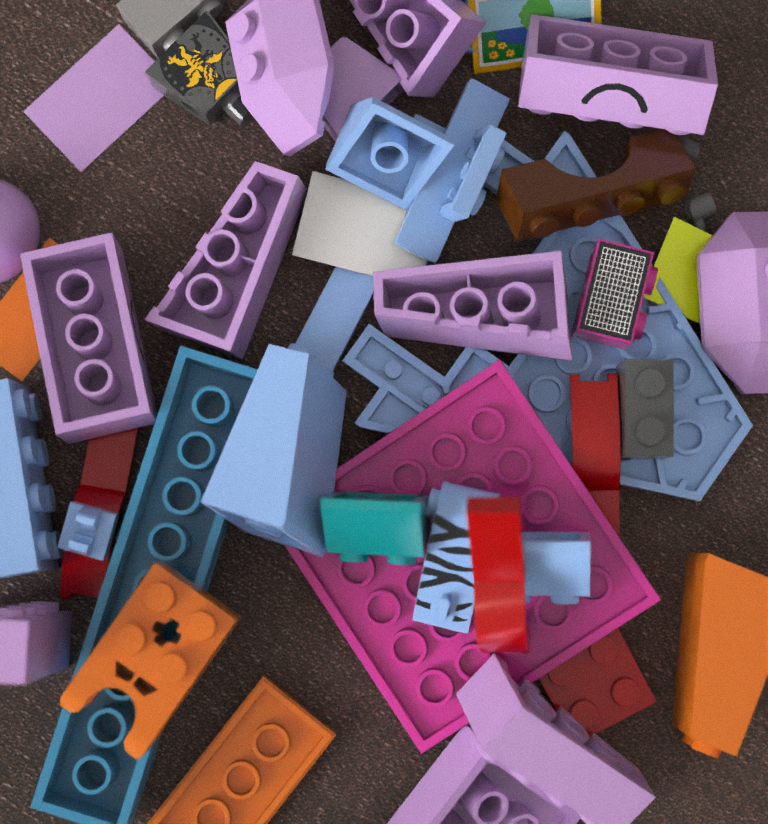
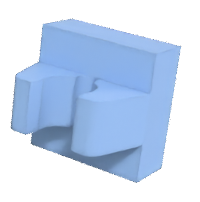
[57,501,120,561]

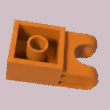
[60,562,242,759]

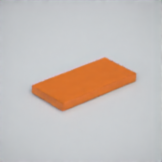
[147,675,337,824]

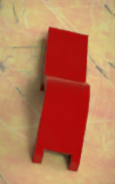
[570,373,621,537]
[60,427,141,600]
[466,497,530,653]

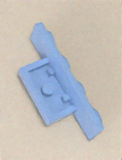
[395,79,510,264]

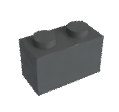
[616,359,674,459]

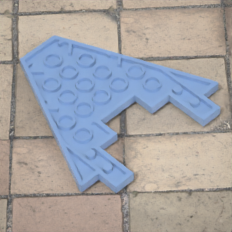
[342,131,753,502]

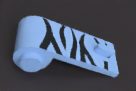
[412,481,500,634]

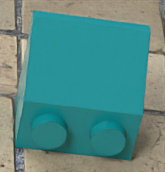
[320,491,429,565]

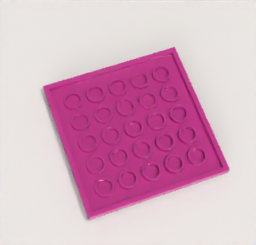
[284,359,661,754]

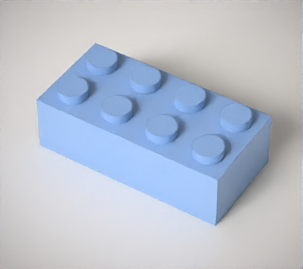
[0,378,63,579]

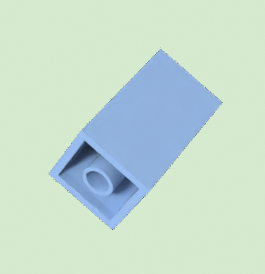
[201,343,347,557]

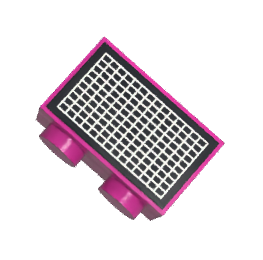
[571,239,658,350]

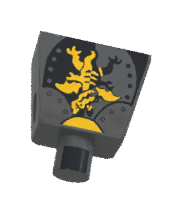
[145,10,254,127]

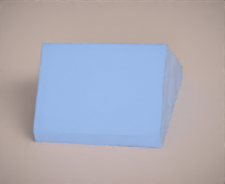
[325,97,455,210]

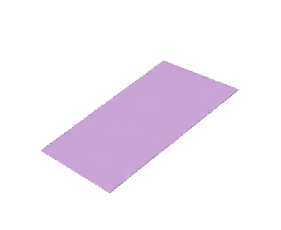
[23,24,165,172]

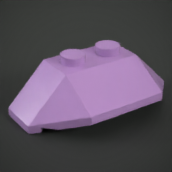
[225,0,335,157]
[696,212,768,395]

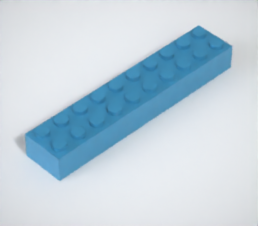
[30,346,258,824]

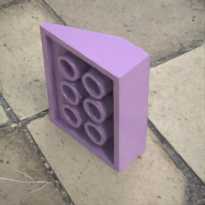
[387,725,581,824]

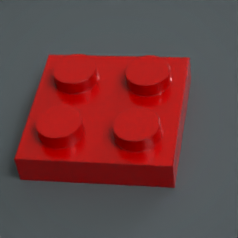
[538,628,657,737]

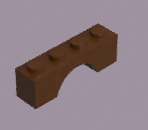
[496,129,696,242]

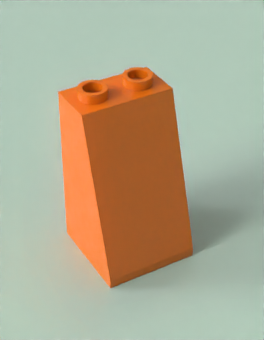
[672,552,768,759]

